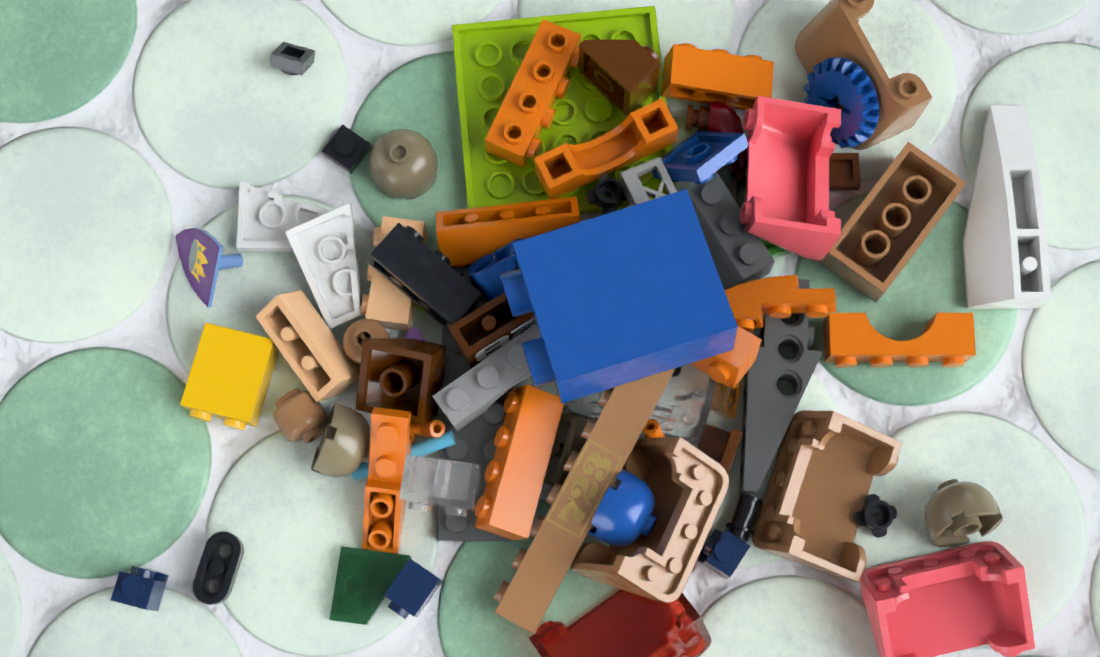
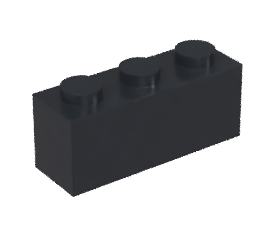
[367,222,482,332]

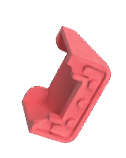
[740,96,841,261]
[860,541,1035,657]

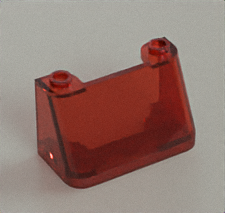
[529,589,711,657]

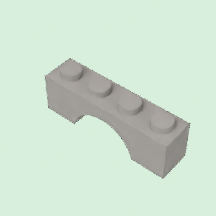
[433,323,540,432]

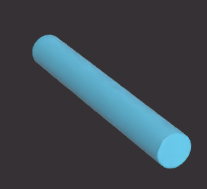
[352,430,456,481]

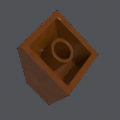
[579,40,661,117]
[355,338,447,425]

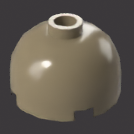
[369,129,438,200]
[311,403,371,478]
[924,479,1003,547]

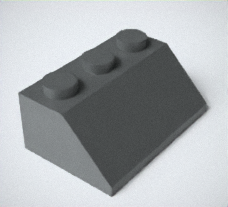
[687,173,775,290]

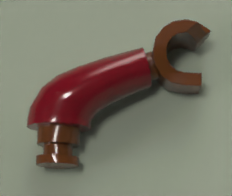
[686,101,747,199]

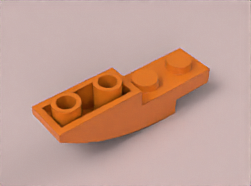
[724,275,837,332]
[362,407,412,554]

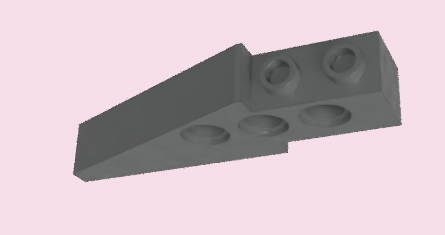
[739,277,822,495]

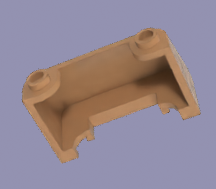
[795,0,932,150]
[752,410,902,582]
[570,437,729,603]

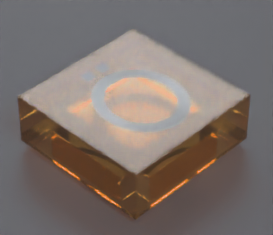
[710,381,741,419]

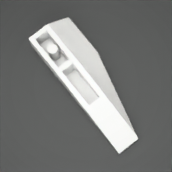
[963,105,1051,309]

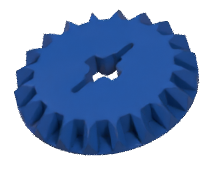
[803,57,879,148]

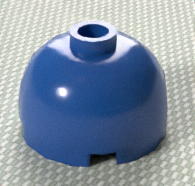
[589,469,658,546]

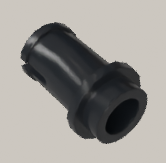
[726,493,762,542]

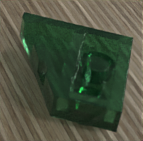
[329,546,412,625]

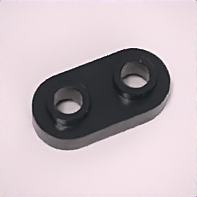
[193,532,244,605]

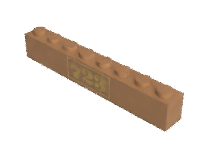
[493,369,675,634]

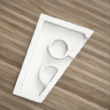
[236,181,330,252]
[285,203,362,329]

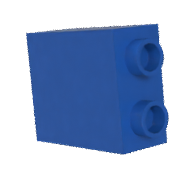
[500,189,738,404]

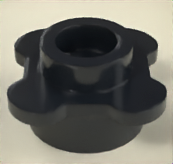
[587,175,626,214]
[854,494,897,538]

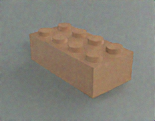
[819,142,967,302]

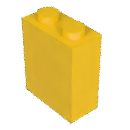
[180,322,279,431]

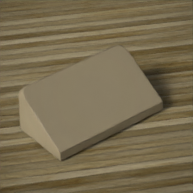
[543,413,588,486]

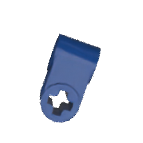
[468,238,524,302]

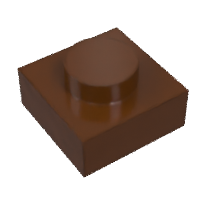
[829,153,861,191]

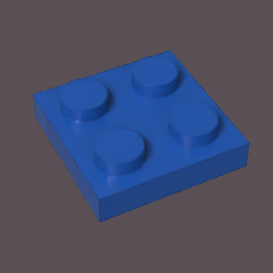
[652,131,749,184]

